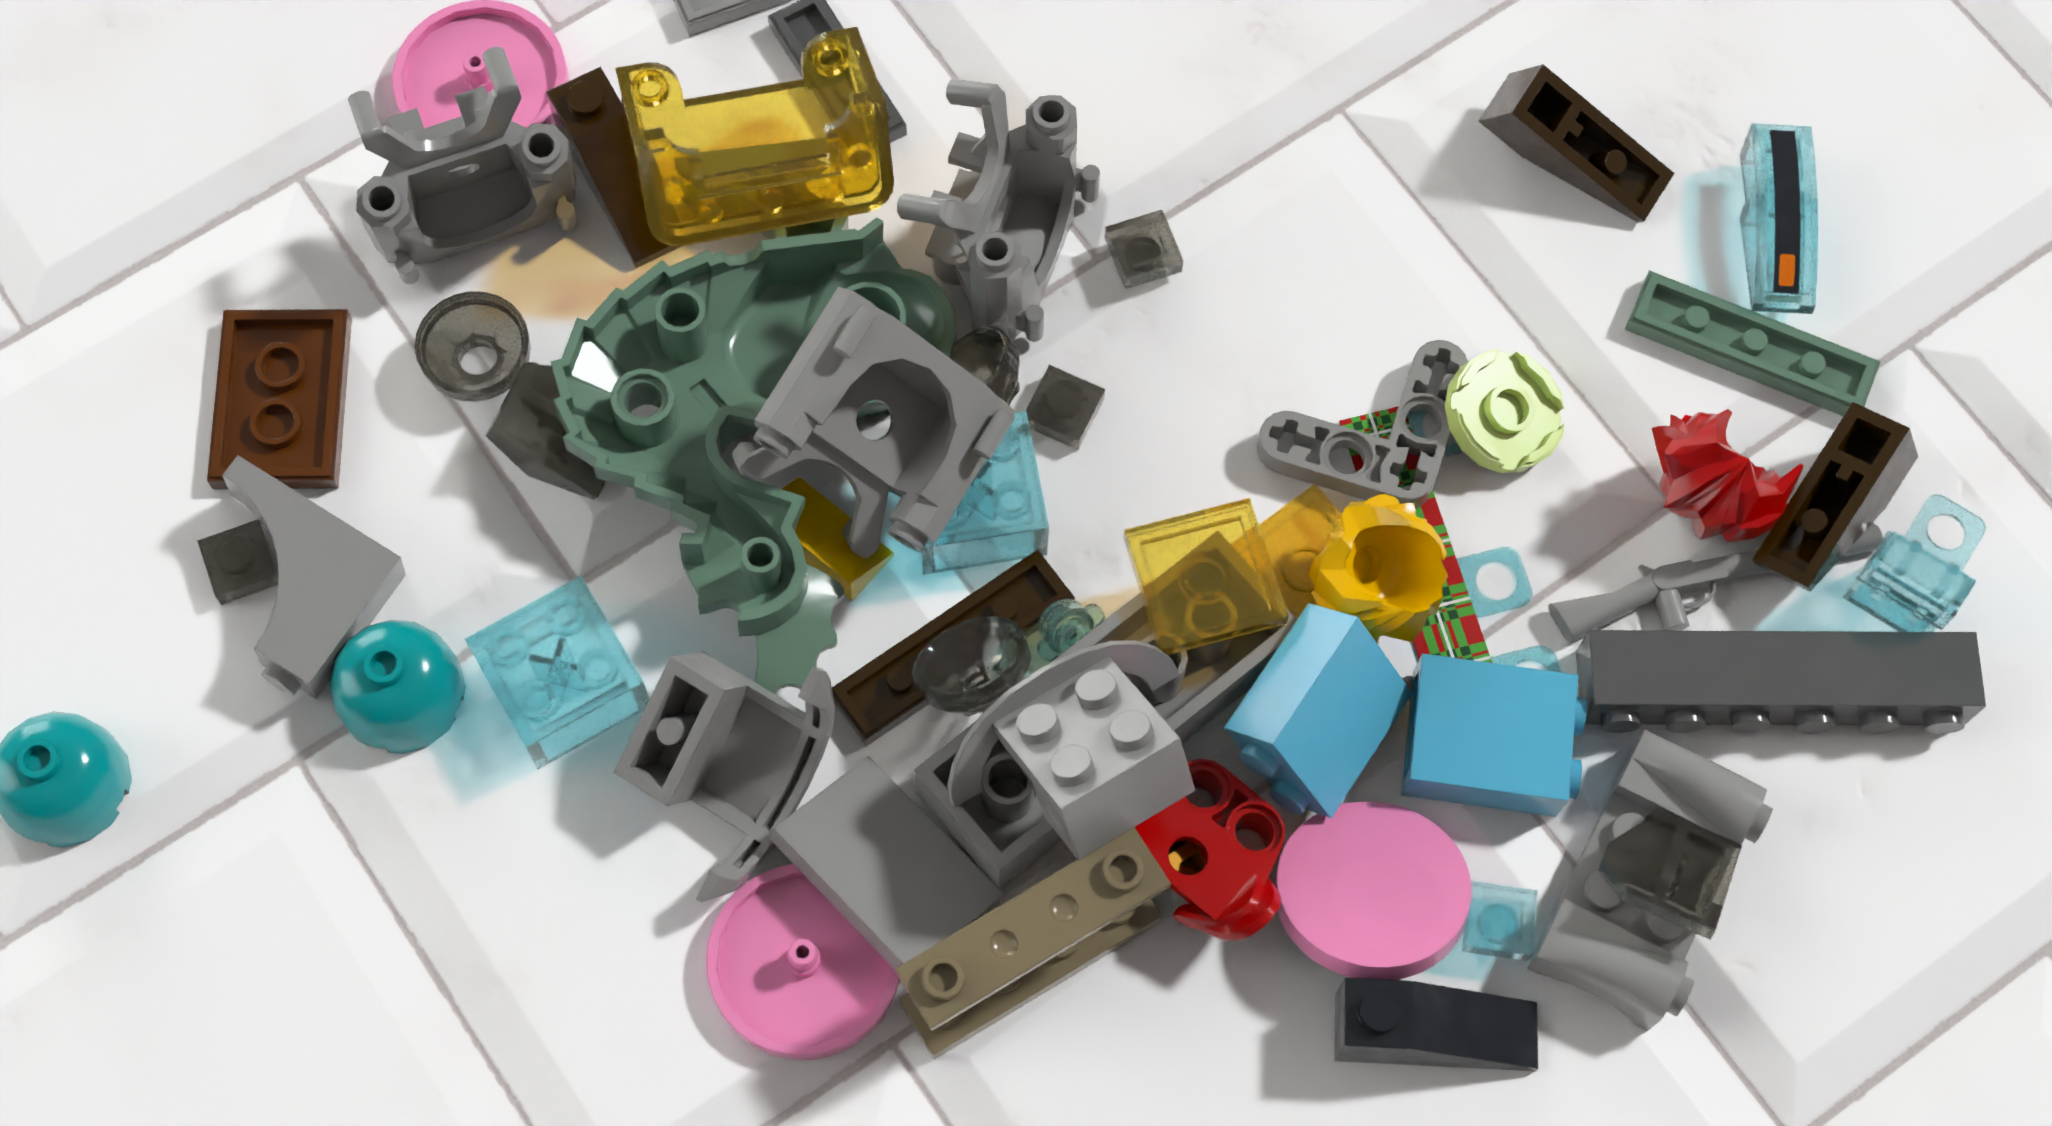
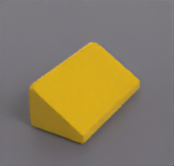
[781,477,894,601]

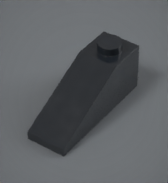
[1334,978,1538,1071]

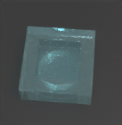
[1462,881,1538,961]

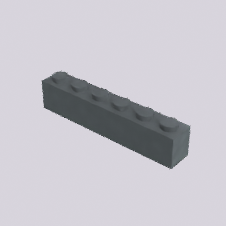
[1576,630,1986,734]

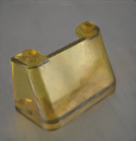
[615,27,894,246]

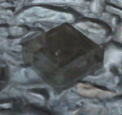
[1104,209,1184,289]
[1022,365,1105,450]
[197,519,278,605]

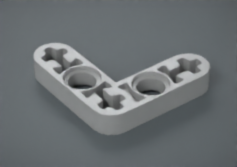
[1257,340,1468,509]

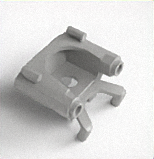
[348,47,577,284]
[897,79,1100,346]
[732,287,1015,558]

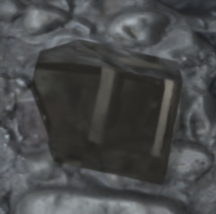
[485,362,606,500]
[1597,808,1742,940]

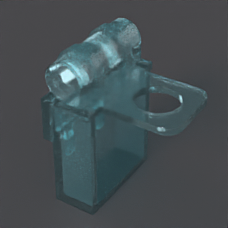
[1842,494,1986,632]

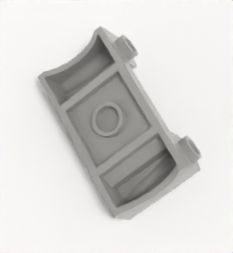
[1527,730,1773,1031]

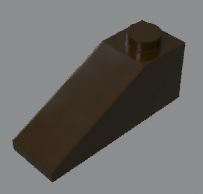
[1478,64,1675,223]
[546,66,690,268]
[1752,402,1918,592]

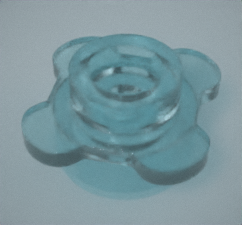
[1037,599,1105,661]

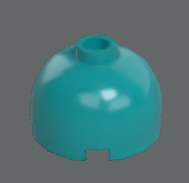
[329,620,466,754]
[0,711,132,848]

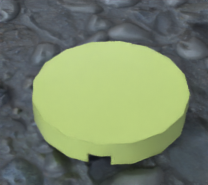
[1445,349,1565,473]

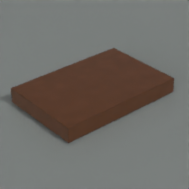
[207,309,352,489]

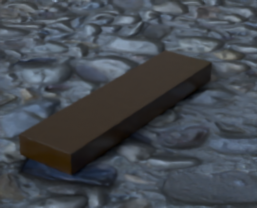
[832,549,1075,747]

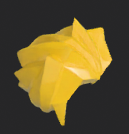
[1308,494,1448,644]

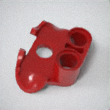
[1135,758,1285,941]

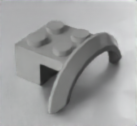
[948,640,1195,861]
[613,651,835,903]

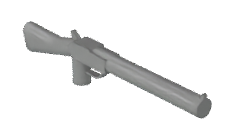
[1548,522,1883,643]

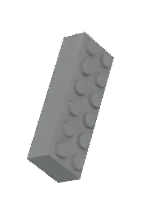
[914,532,1297,889]

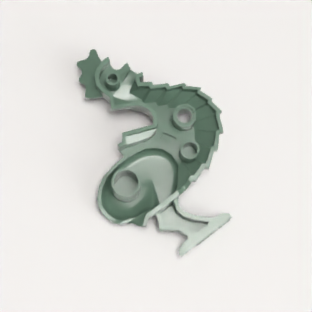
[550,139,957,694]

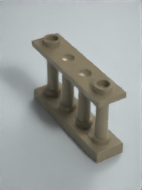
[895,827,1171,1060]

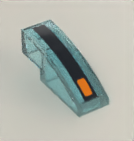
[1739,123,1818,314]

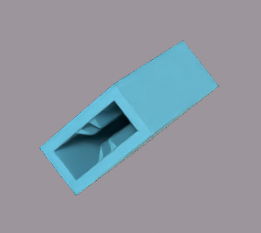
[1224,603,1413,818]
[1401,653,1587,817]

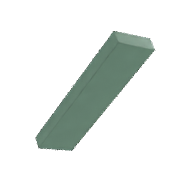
[1625,270,1881,416]

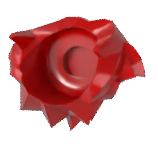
[1651,409,1804,543]

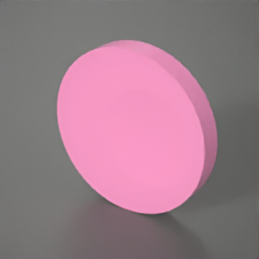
[392,0,569,128]
[1275,801,1472,980]
[706,864,900,1060]

